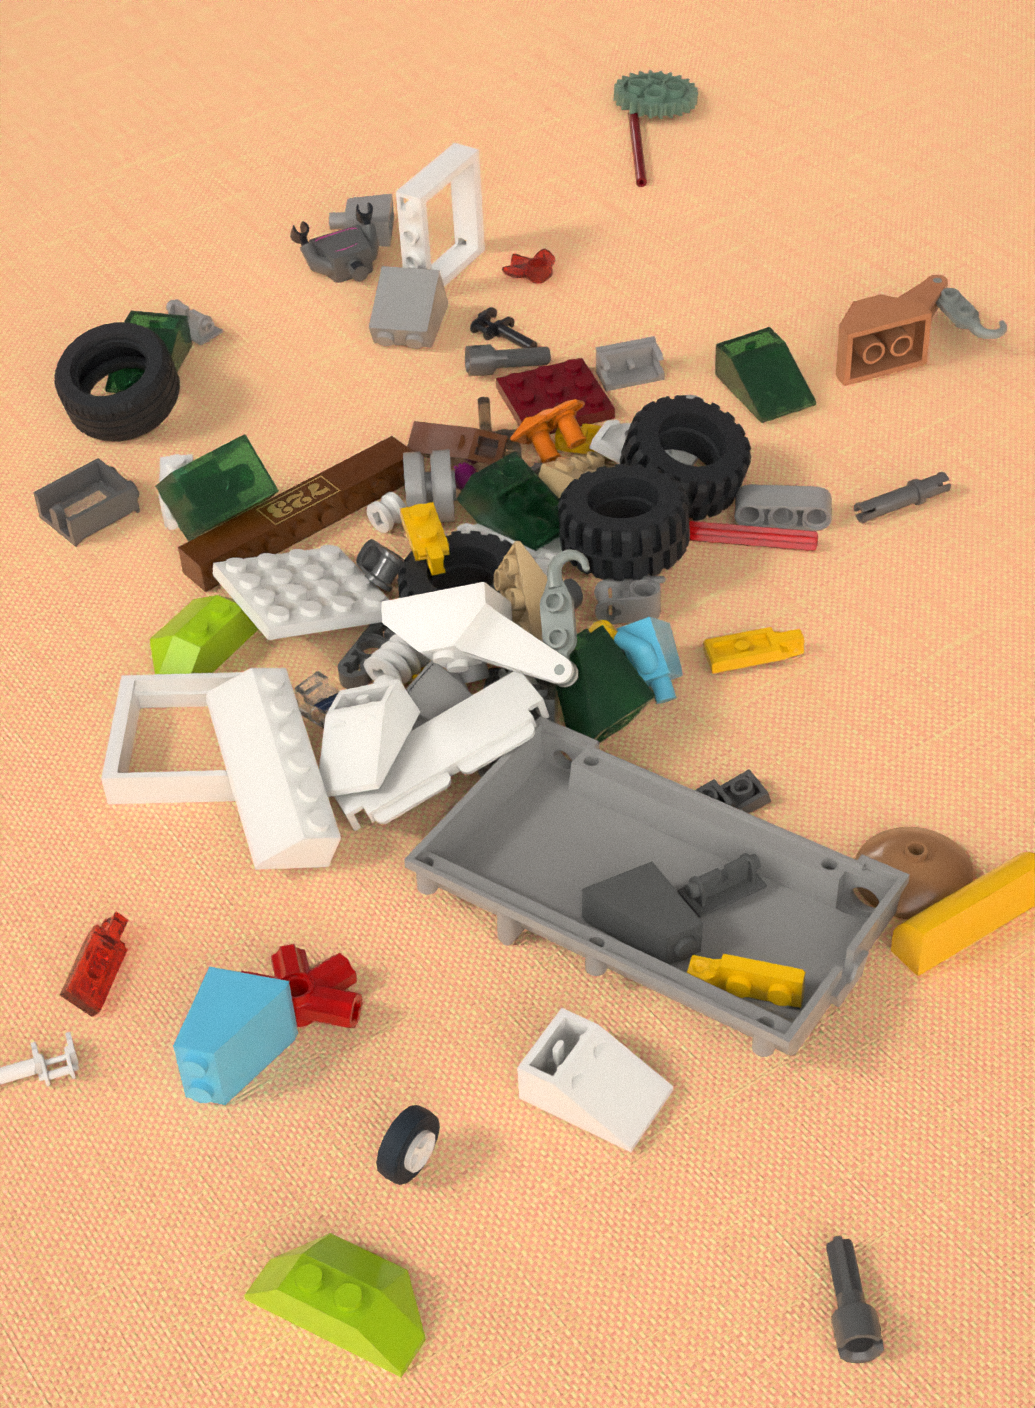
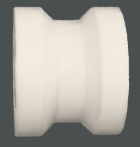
[366,492,406,533]

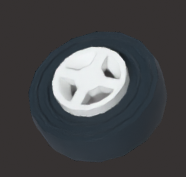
[376,1105,440,1185]

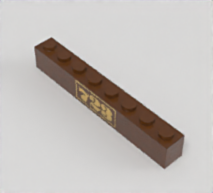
[178,436,414,592]

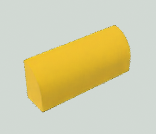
[891,852,1035,976]

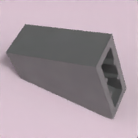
[582,861,703,965]

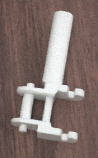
[0,1032,79,1087]

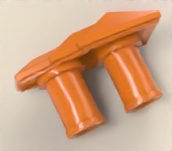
[510,399,587,463]

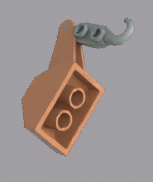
[836,275,1007,386]

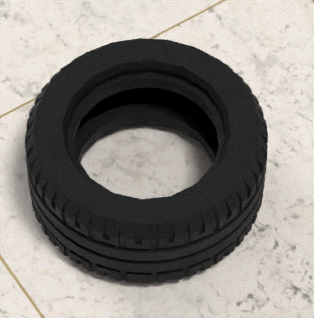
[54,322,180,441]

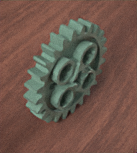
[613,70,698,119]

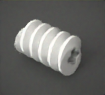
[363,634,431,685]

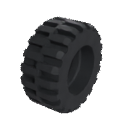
[620,395,751,521]
[558,464,690,581]
[397,531,513,598]

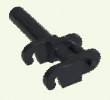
[470,307,537,348]

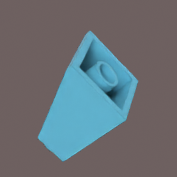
[173,966,298,1105]

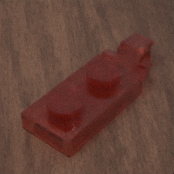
[59,911,128,1017]

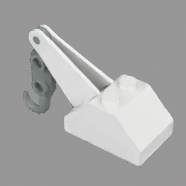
[381,549,590,687]

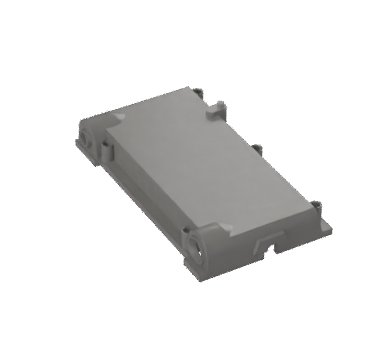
[404,716,909,1057]

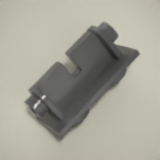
[678,853,767,918]

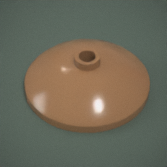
[855,827,973,920]

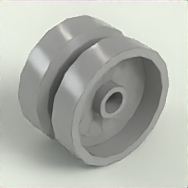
[403,449,457,523]

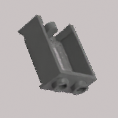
[33,458,140,547]

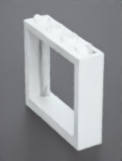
[396,143,485,287]
[101,672,242,804]

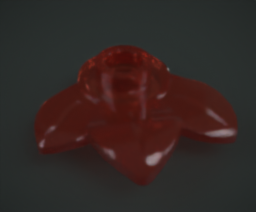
[502,248,556,283]

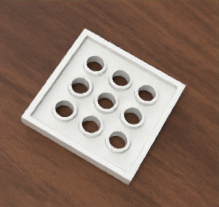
[213,545,389,640]

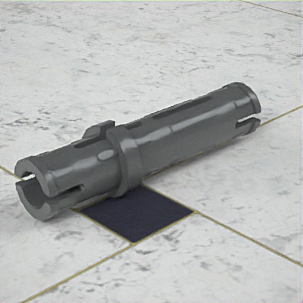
[854,471,951,524]

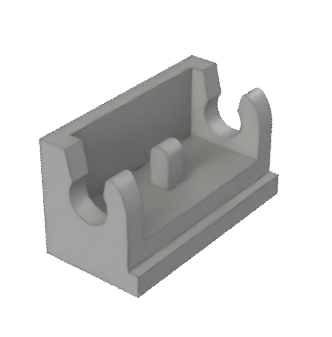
[596,336,665,391]

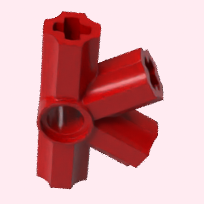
[241,944,363,1028]

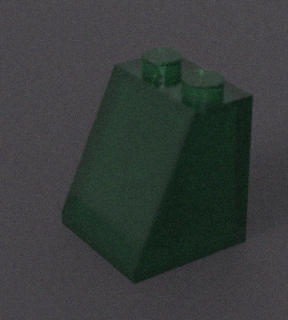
[155,434,279,542]
[555,625,656,744]

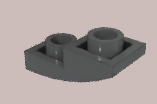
[695,769,771,813]

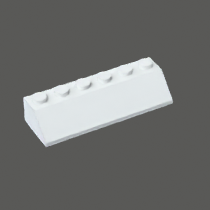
[205,668,341,870]

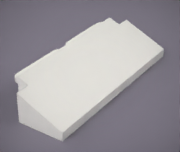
[334,671,549,831]

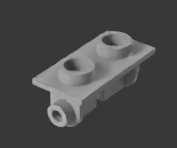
[162,299,223,345]

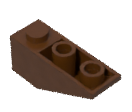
[407,421,507,476]

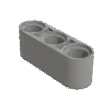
[734,484,832,531]

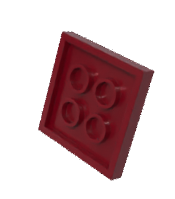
[496,358,615,434]

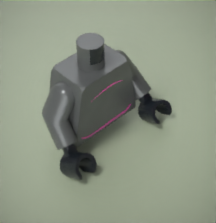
[290,202,379,283]

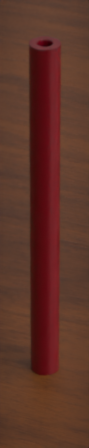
[628,112,647,187]

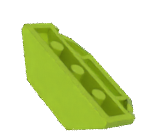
[149,595,259,674]
[244,1233,426,1378]

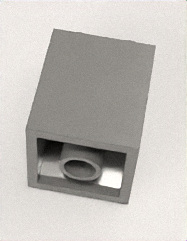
[369,266,448,349]

